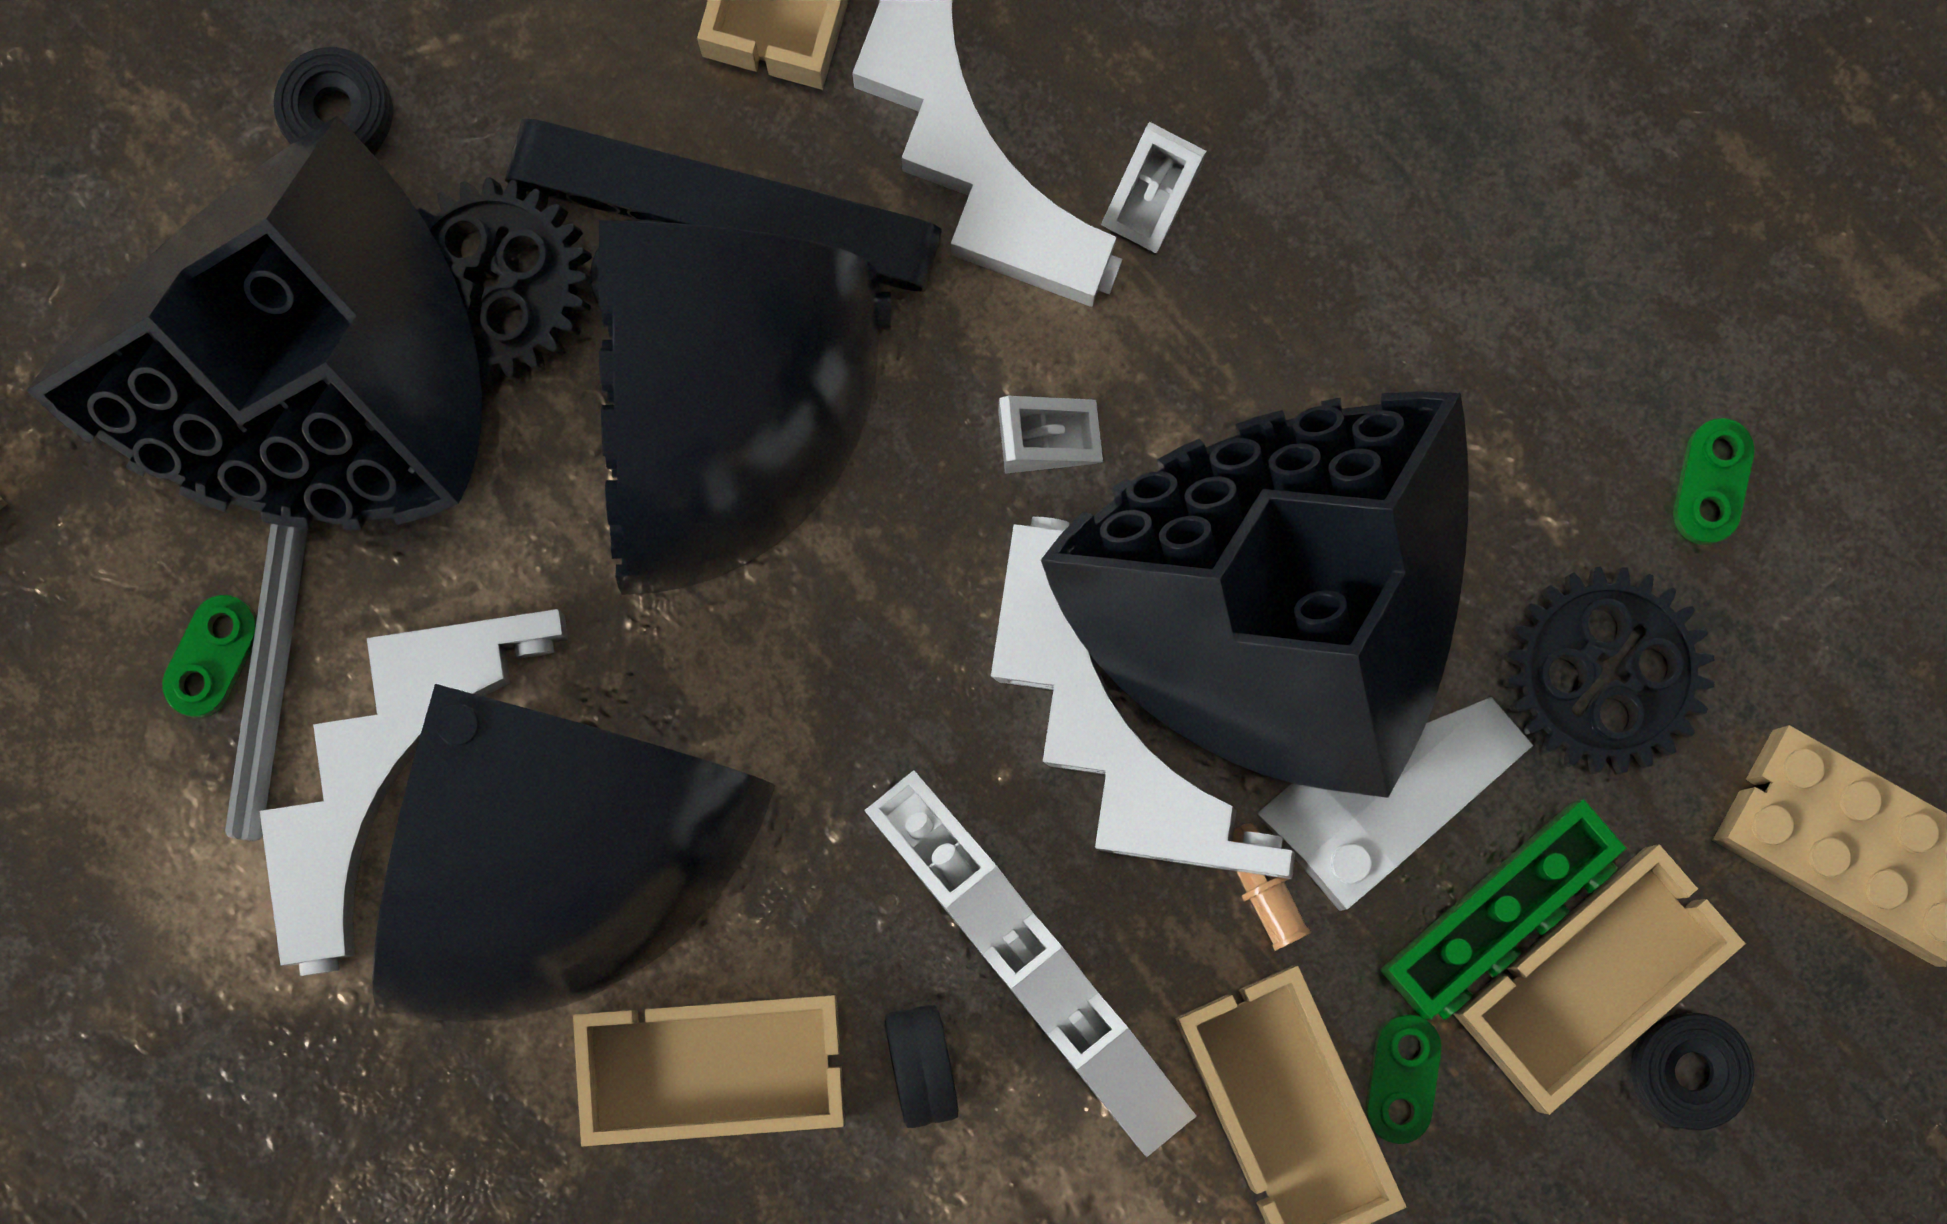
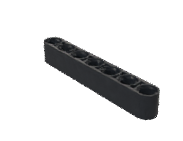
[505,118,942,292]

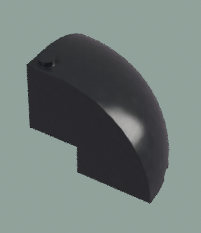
[26,116,482,530]
[598,220,891,595]
[1041,391,1469,798]
[372,684,776,1022]

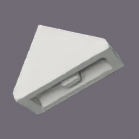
[1101,122,1206,253]
[998,396,1103,474]

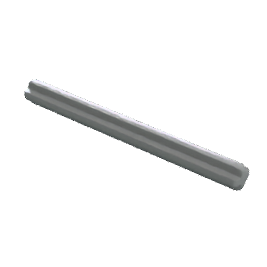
[225,524,308,841]

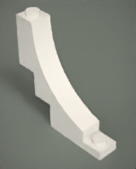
[853,0,1123,307]
[991,517,1296,879]
[260,609,568,976]
[864,770,1196,1157]

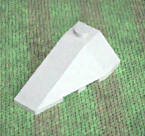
[1256,697,1533,911]

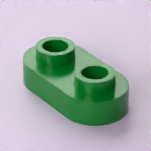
[1673,418,1754,545]
[162,595,257,718]
[1365,1015,1442,1144]

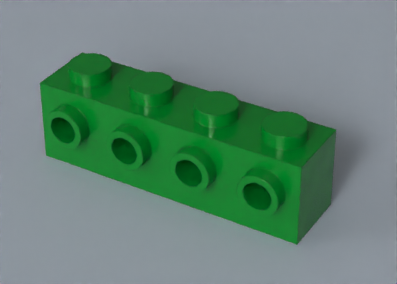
[1379,799,1627,1020]

